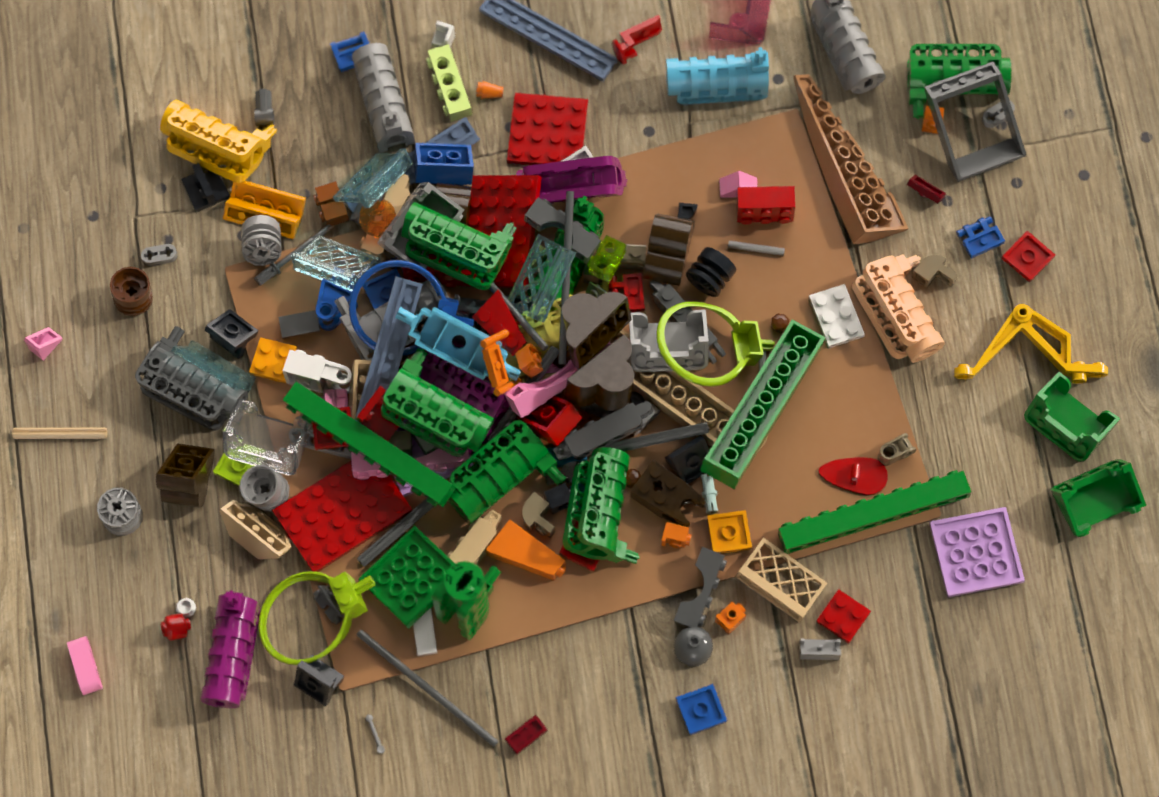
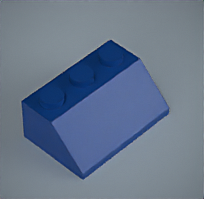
[415,143,474,185]

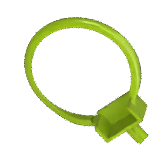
[656,302,775,386]
[258,571,375,665]

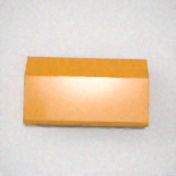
[223,181,306,239]

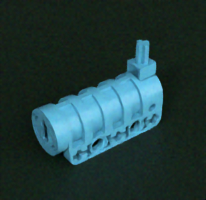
[666,47,769,105]

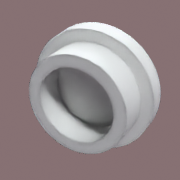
[176,598,196,618]

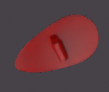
[818,457,888,495]

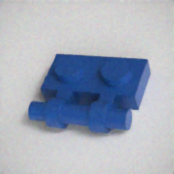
[956,216,1005,259]

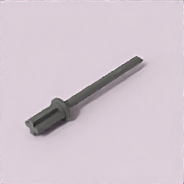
[254,224,333,286]

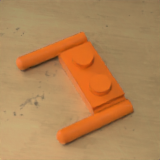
[480,329,522,396]

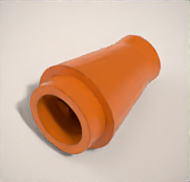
[476,81,503,99]

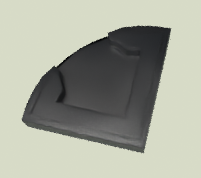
[678,202,698,220]

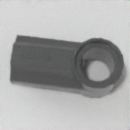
[254,89,275,126]

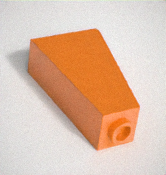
[486,520,567,581]

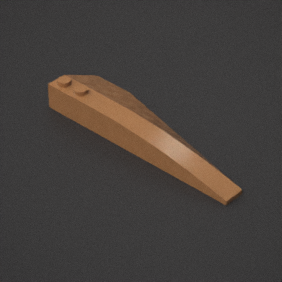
[793,74,908,244]

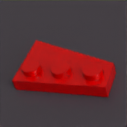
[472,289,527,357]

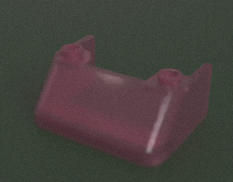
[709,0,771,45]

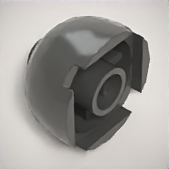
[674,627,713,667]

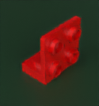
[356,386,405,441]

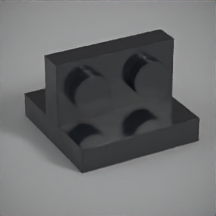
[181,163,230,213]
[204,309,259,359]
[664,435,710,484]
[294,655,344,707]

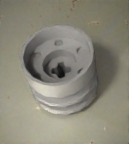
[241,215,282,266]
[240,465,290,512]
[97,488,143,536]

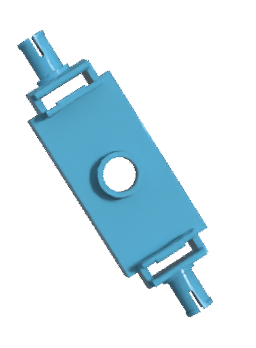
[395,307,521,381]

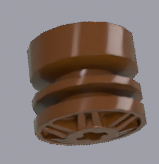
[110,266,153,316]

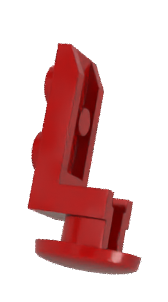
[612,15,663,65]

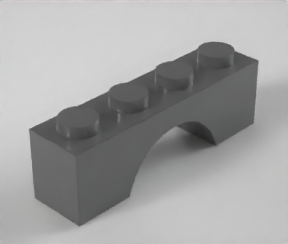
[524,197,601,264]
[674,547,727,628]

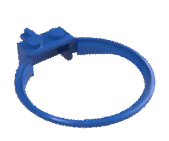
[349,260,474,356]

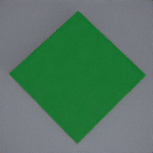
[358,525,455,629]

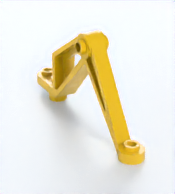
[954,304,1108,384]

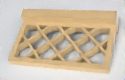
[735,537,827,623]

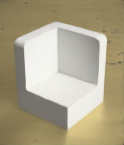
[431,21,455,48]

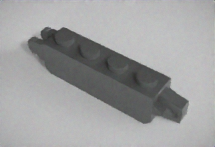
[650,280,726,364]
[553,402,653,461]

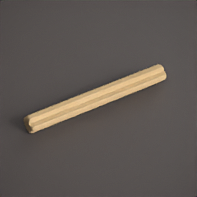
[12,427,108,439]

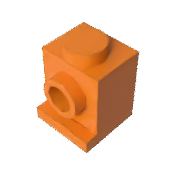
[921,106,944,134]
[515,343,543,378]
[661,522,692,548]
[715,601,746,635]

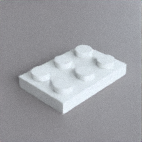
[809,284,865,349]

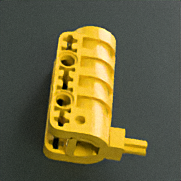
[160,100,277,183]

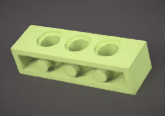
[426,44,472,122]

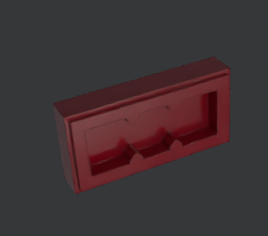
[906,175,946,204]
[505,714,548,755]

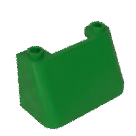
[1024,372,1120,462]
[1051,459,1147,537]

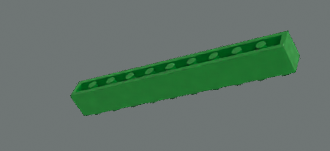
[283,382,456,508]
[778,470,972,554]

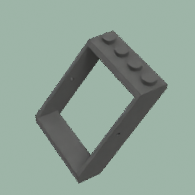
[925,62,1026,182]

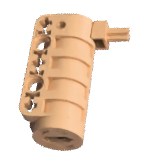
[852,254,945,363]

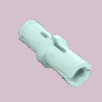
[701,474,719,514]

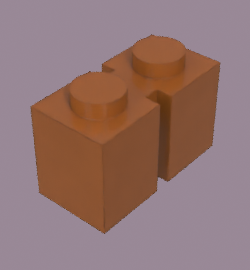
[313,181,349,226]

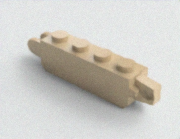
[359,174,411,270]
[447,509,502,565]

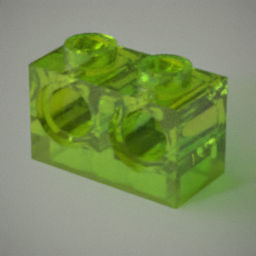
[587,235,627,283]

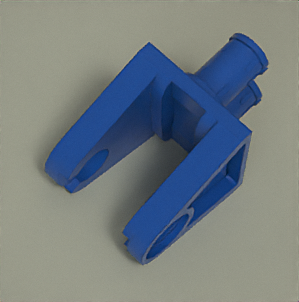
[316,269,358,331]

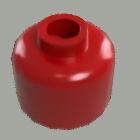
[160,613,191,641]

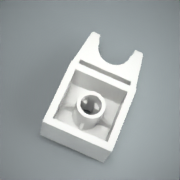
[283,350,352,393]

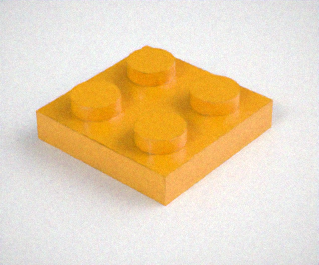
[249,337,297,384]
[707,510,752,554]

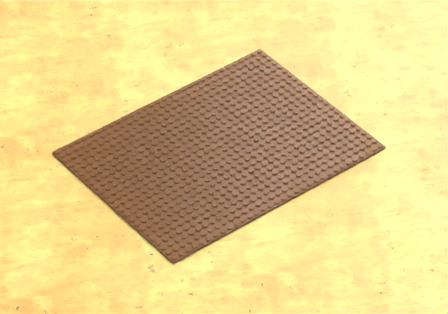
[225,109,941,691]

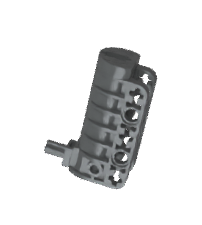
[135,326,248,431]

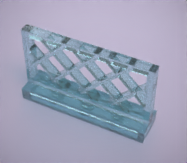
[333,148,413,208]
[508,234,576,323]
[291,235,380,292]
[171,340,256,393]

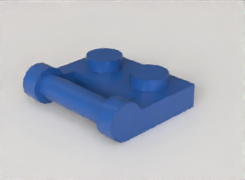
[330,31,369,72]

